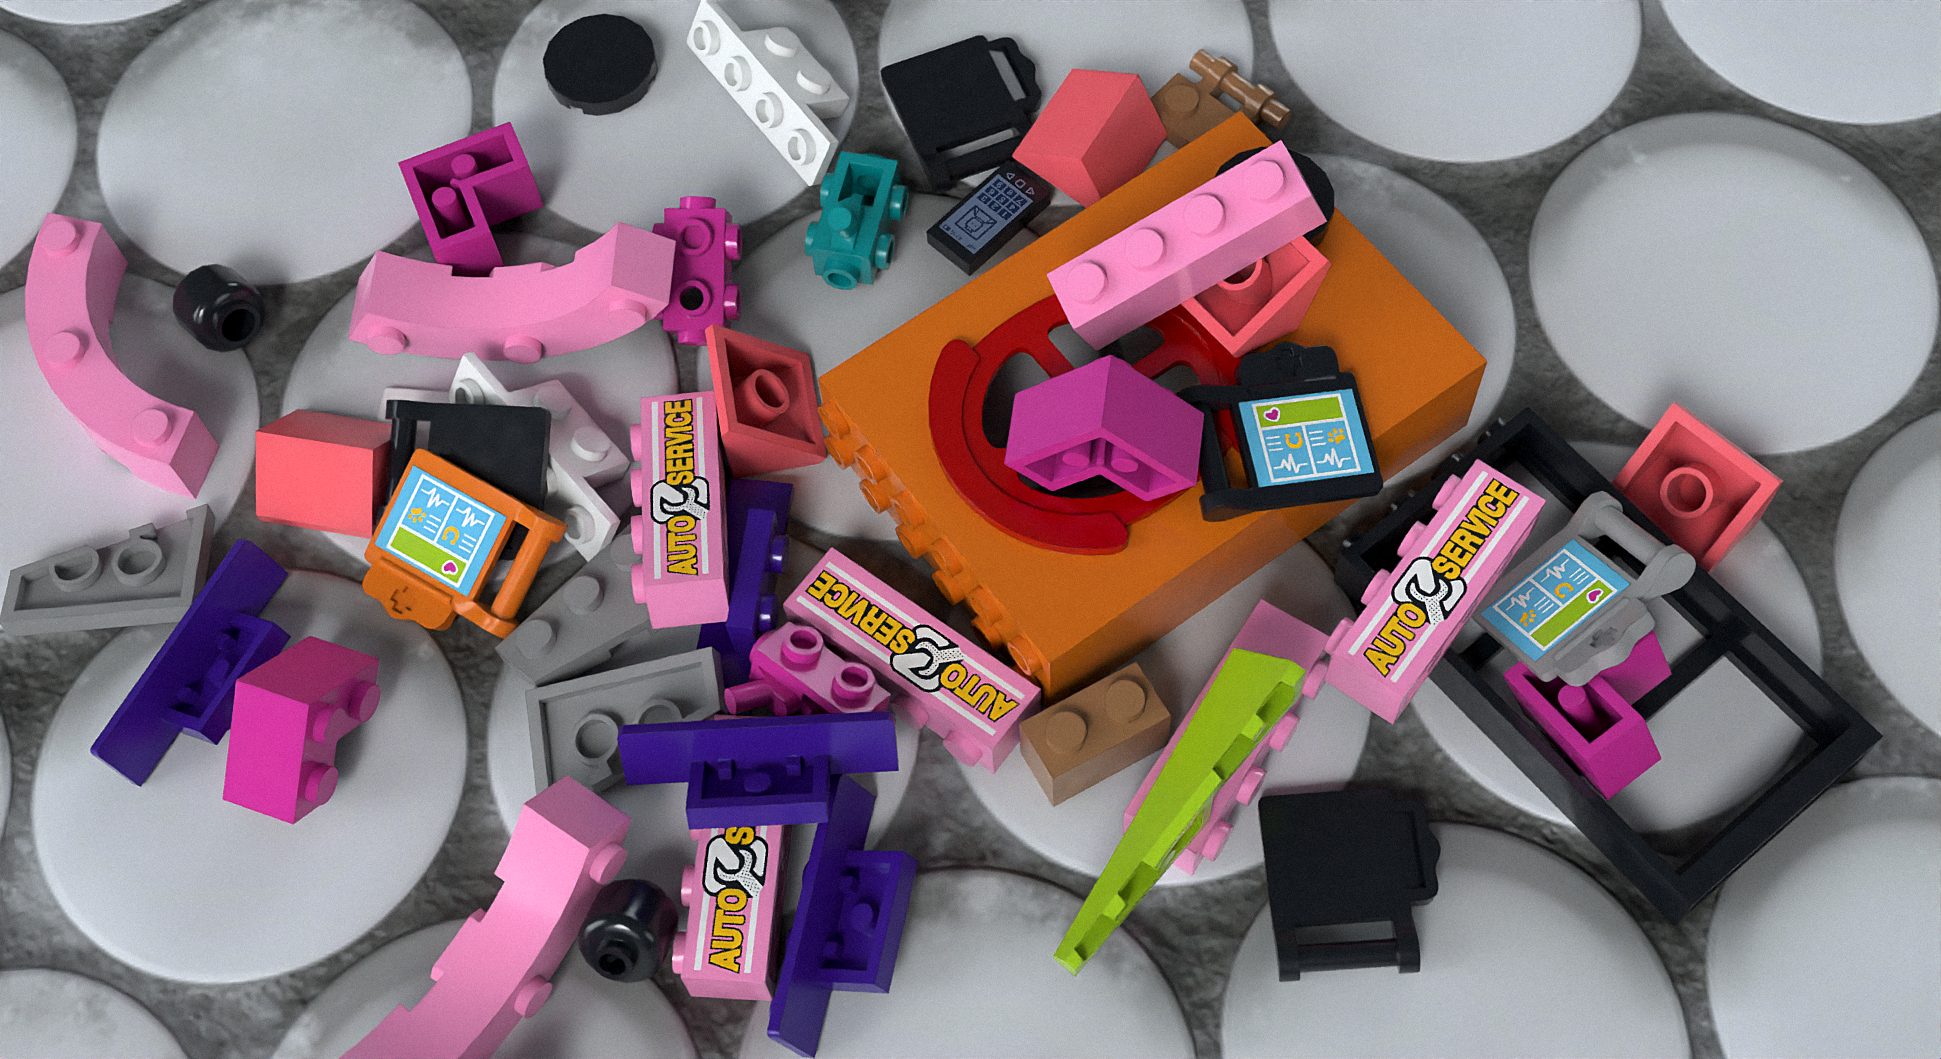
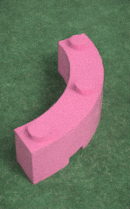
[25,212,220,499]
[348,221,676,364]
[338,775,632,1059]

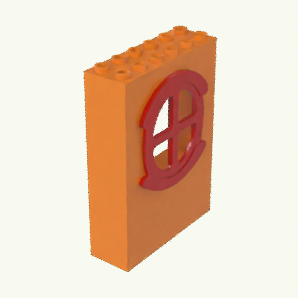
[817,111,1487,709]

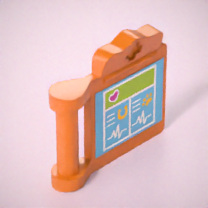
[362,448,568,639]

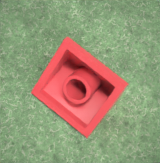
[1012,68,1168,208]
[1181,236,1331,358]
[705,324,827,479]
[1611,401,1783,574]
[256,409,392,539]

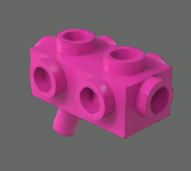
[652,196,742,346]
[724,621,896,724]

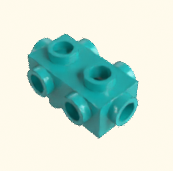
[805,151,909,290]

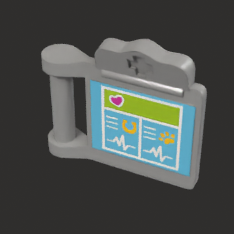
[1471,491,1696,687]

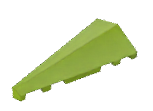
[1053,648,1306,977]

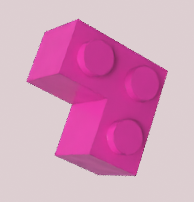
[398,122,544,277]
[1004,355,1204,502]
[1503,630,1672,800]
[222,636,381,825]

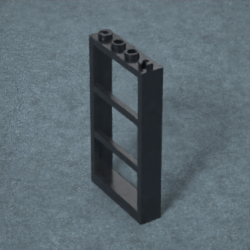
[1333,407,1883,926]

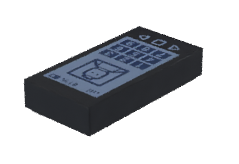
[926,160,1051,276]

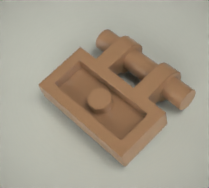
[1150,49,1292,149]

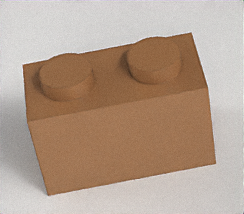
[1019,662,1171,807]

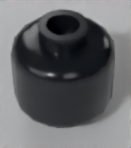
[172,264,265,353]
[578,879,679,983]

